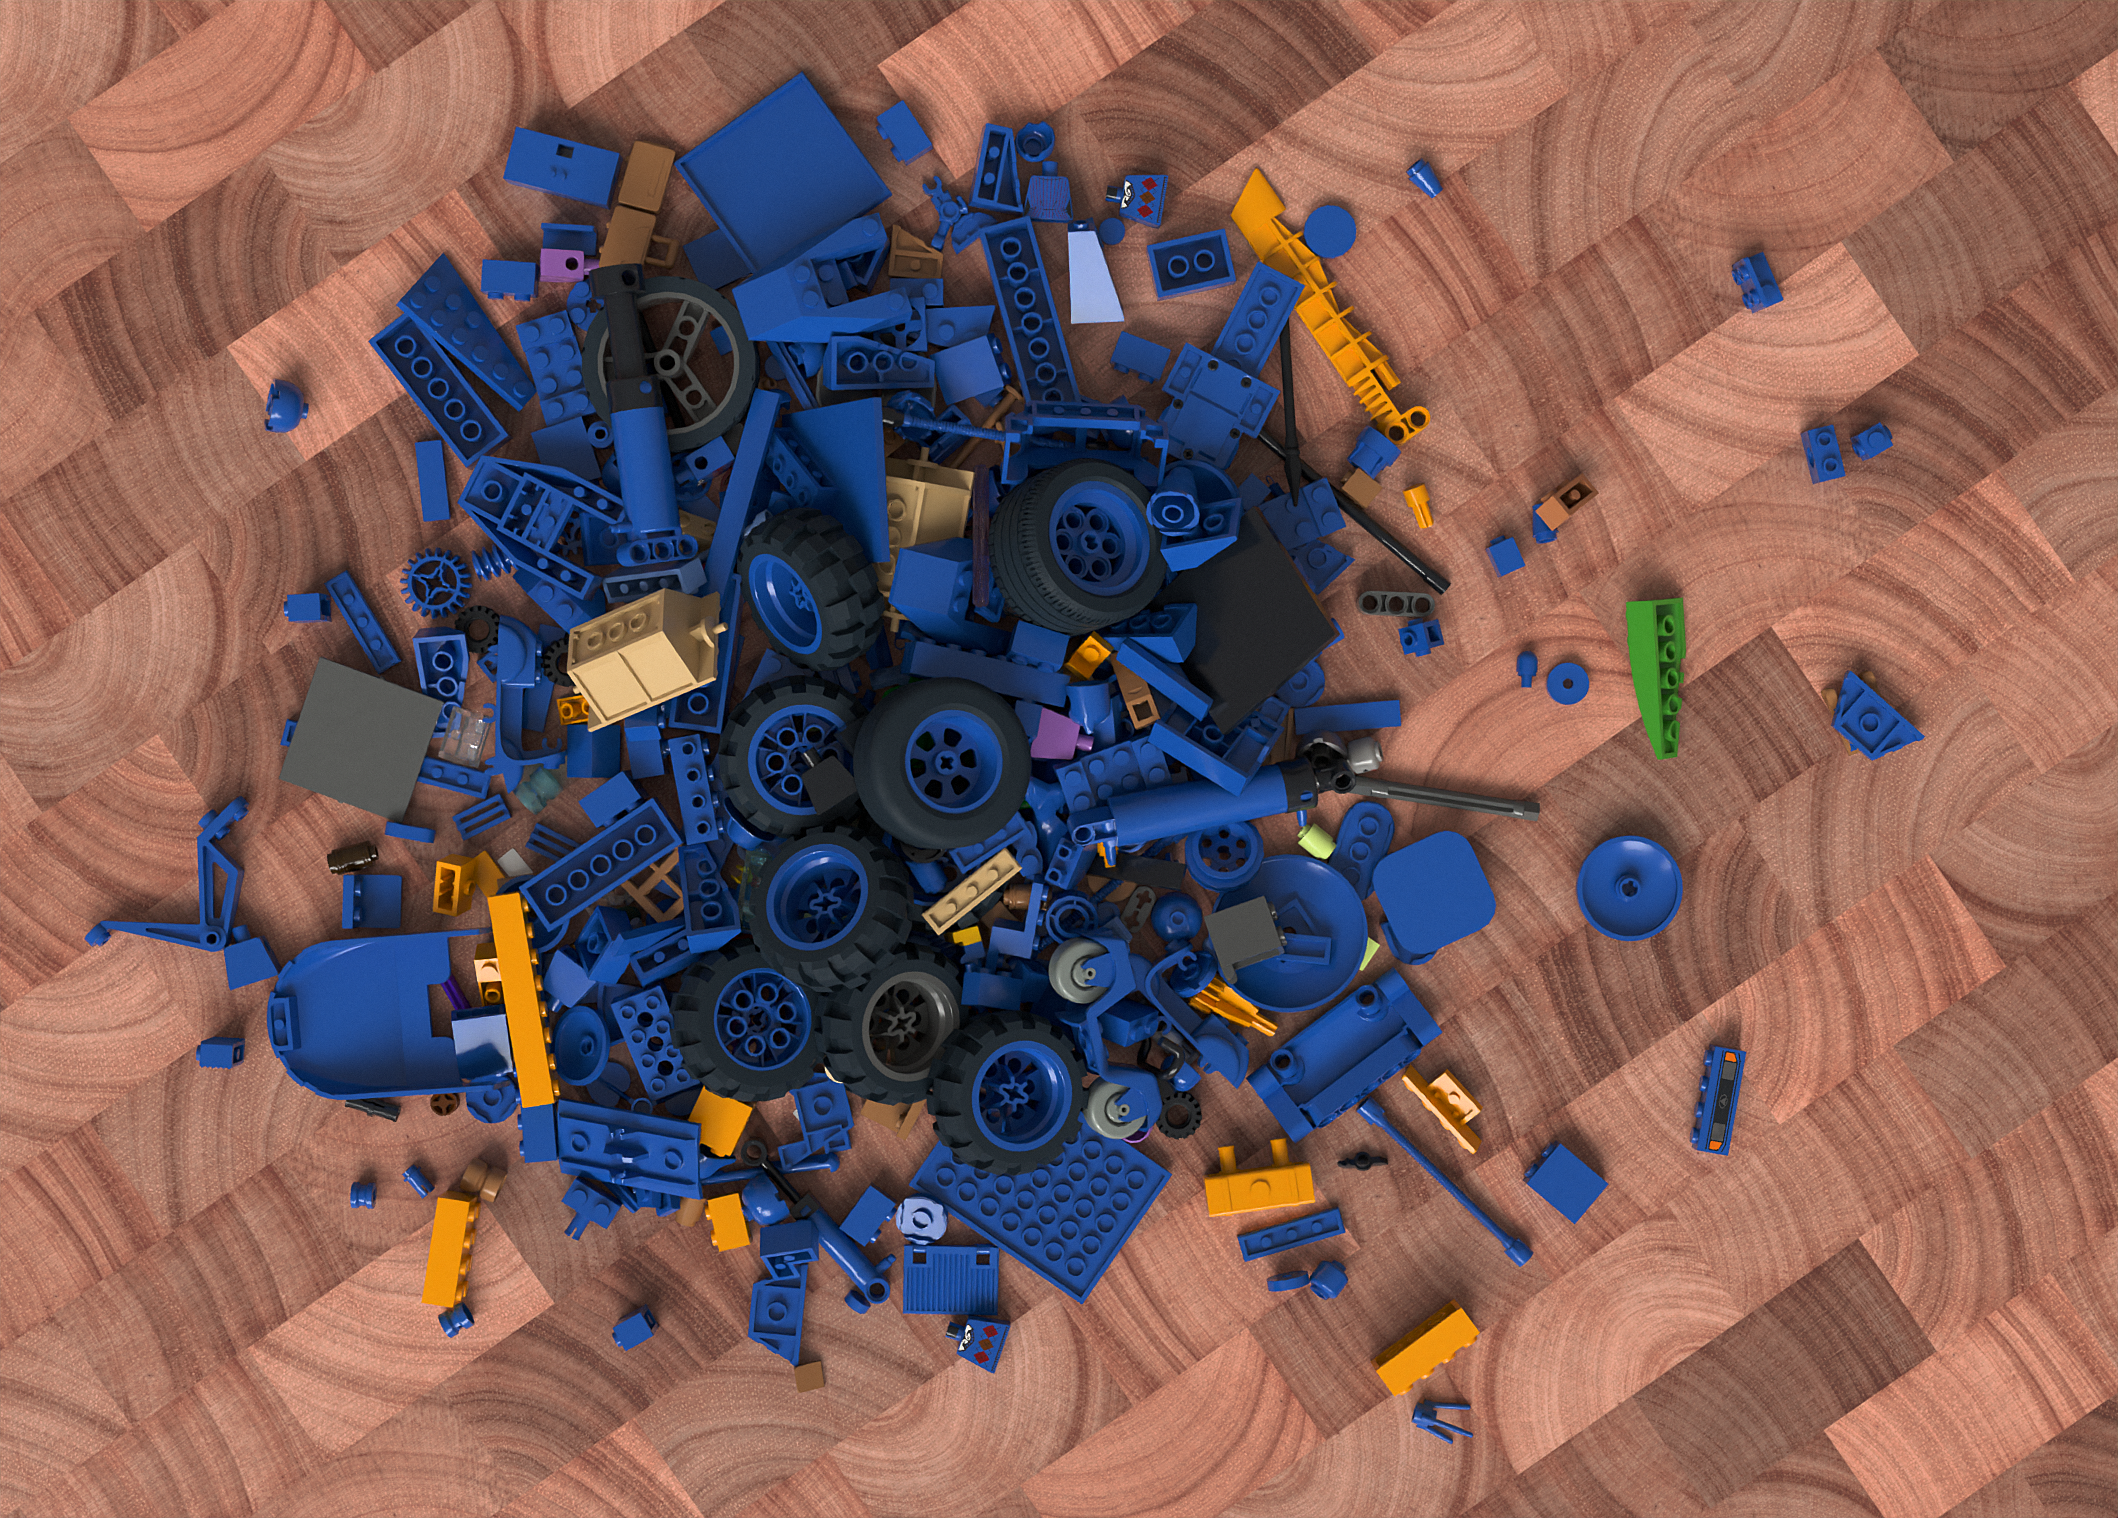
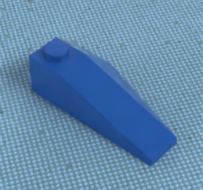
[1083,603,1197,663]
[678,843,741,953]

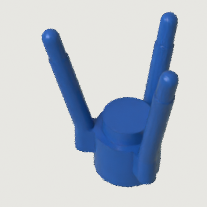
[1411,1399,1473,1444]

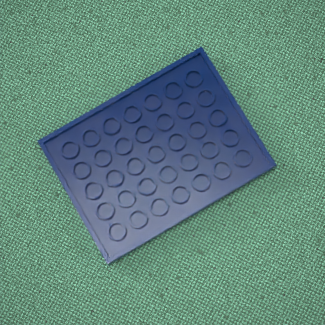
[909,1061,1172,1304]

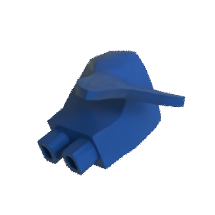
[1024,776,1097,890]

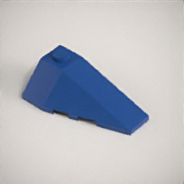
[823,335,935,390]
[412,626,470,738]

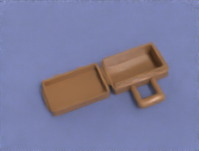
[599,140,680,270]

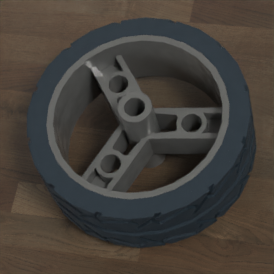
[582,276,760,453]

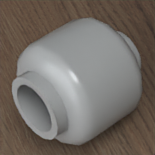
[1347,736,1384,774]

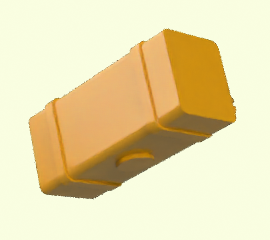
[1203,1138,1315,1217]

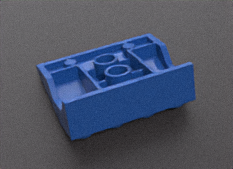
[1148,680,1284,797]

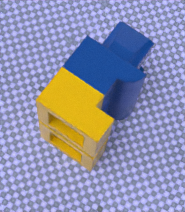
[943,925,986,975]

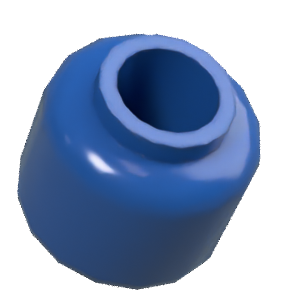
[1309,1260,1348,1300]

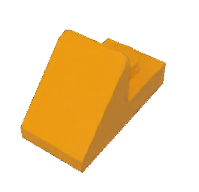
[1063,631,1114,681]

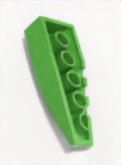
[1626,598,1686,760]

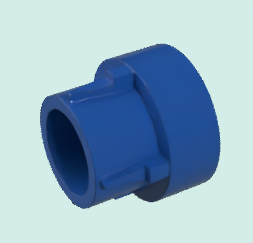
[1346,425,1401,480]

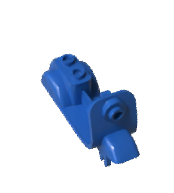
[483,614,568,794]
[1128,938,1249,1089]

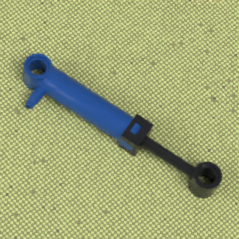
[740,1136,896,1304]

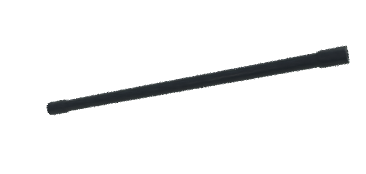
[1257,426,1451,595]

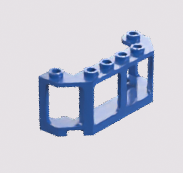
[1000,400,1169,490]

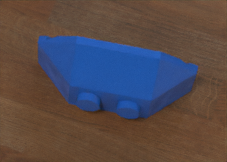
[512,556,606,634]

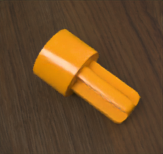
[1402,483,1434,529]

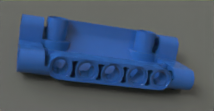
[1246,967,1443,1144]

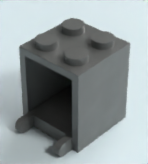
[1204,896,1288,984]

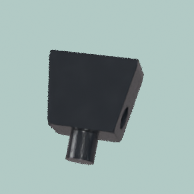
[800,746,857,816]

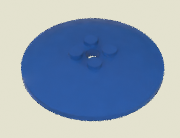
[1209,854,1368,1013]

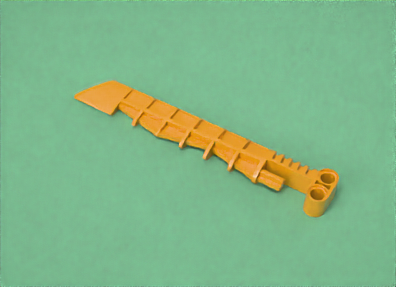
[1230,168,1430,447]

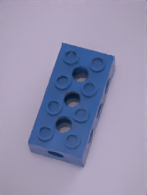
[611,980,701,1102]

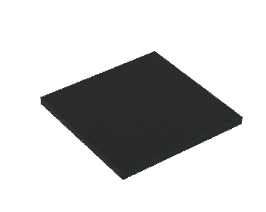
[1144,506,1340,735]

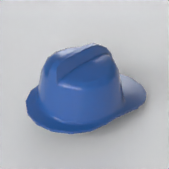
[723,797,775,851]

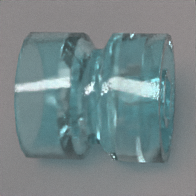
[513,765,564,815]

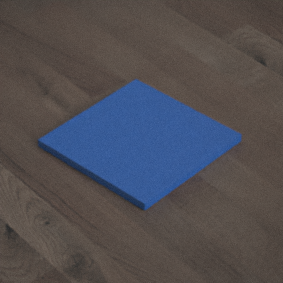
[674,71,892,274]
[782,397,890,564]

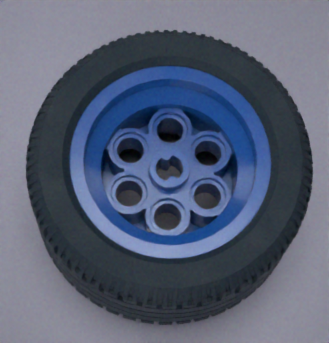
[988,458,1168,636]

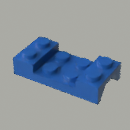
[516,310,597,427]
[1244,477,1347,551]
[1053,730,1173,815]

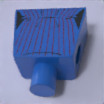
[1023,161,1073,224]

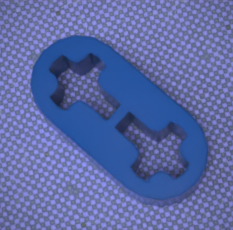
[384,821,436,843]

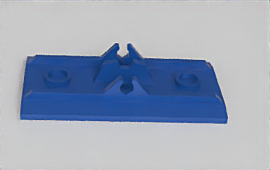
[557,1098,703,1200]

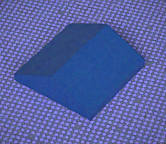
[567,725,621,778]

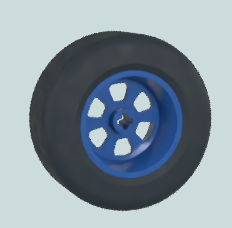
[853,677,1031,849]

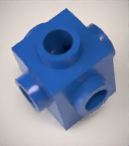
[1398,618,1445,657]

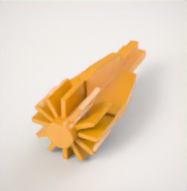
[1188,974,1278,1037]

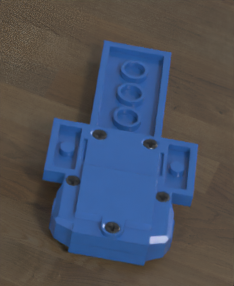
[1159,261,1305,471]

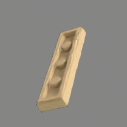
[922,847,1022,936]

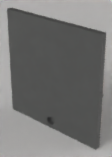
[279,656,445,823]

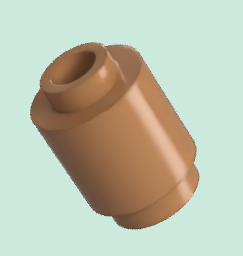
[674,1189,707,1227]

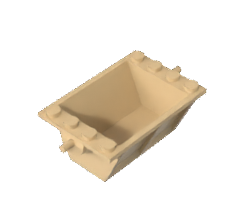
[872,447,975,632]
[567,588,728,732]

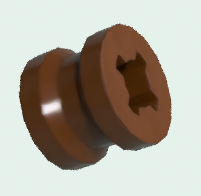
[430,1093,460,1116]

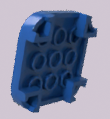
[1371,830,1496,954]

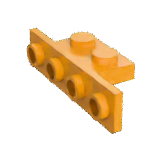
[1401,1064,1483,1154]

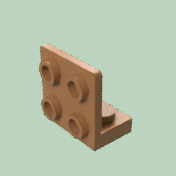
[860,1099,926,1141]

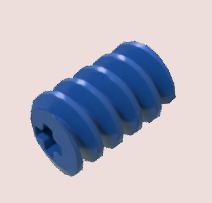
[472,543,522,581]

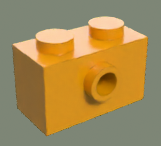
[433,854,476,917]

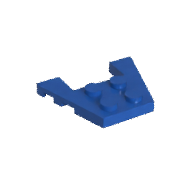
[778,1073,855,1170]

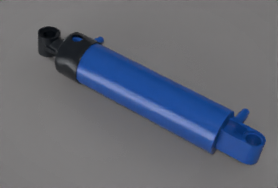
[1066,756,1357,866]

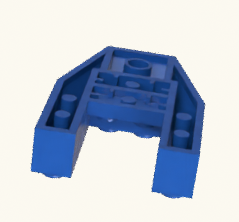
[732,212,913,343]
[457,455,626,602]
[888,537,1012,656]

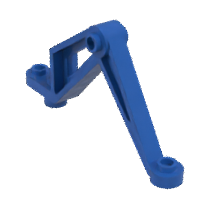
[84,796,249,952]

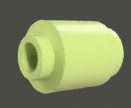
[1297,823,1337,861]

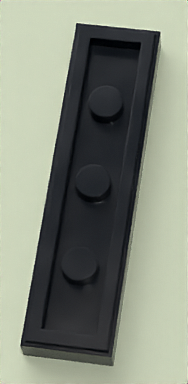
[1086,851,1187,892]

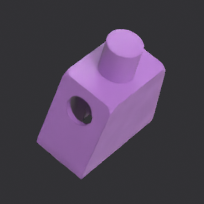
[539,248,599,282]
[1030,706,1094,760]

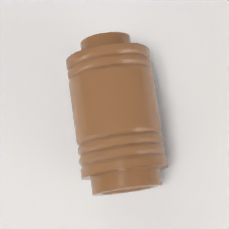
[1003,883,1052,911]

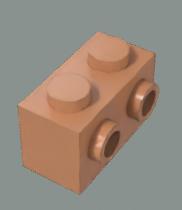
[1536,473,1599,531]

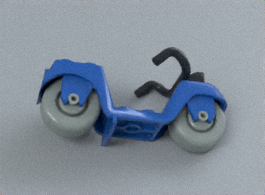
[1048,926,1185,1139]

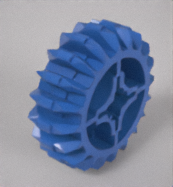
[400,547,473,619]

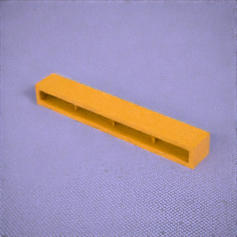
[487,891,561,1108]

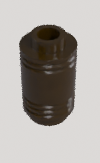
[327,841,379,875]

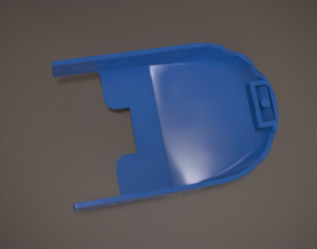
[267,926,510,1100]

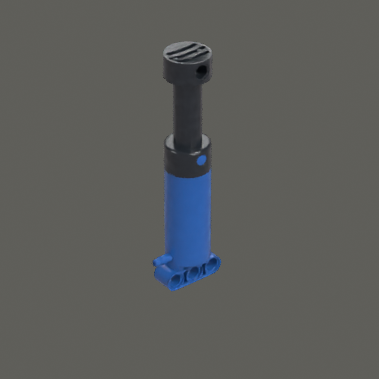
[588,263,698,567]

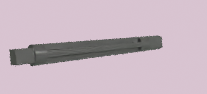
[1348,775,1540,821]

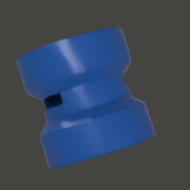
[438,1302,475,1338]

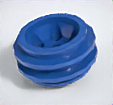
[1184,820,1264,893]

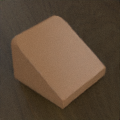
[794,1360,825,1393]

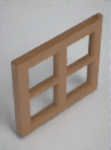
[621,843,687,923]

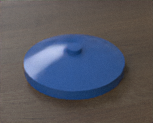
[1575,835,1683,941]

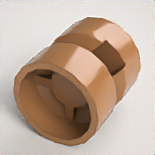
[459,1157,508,1203]

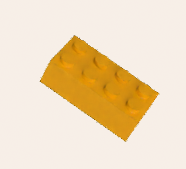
[421,1190,481,1308]
[1370,1299,1480,1396]

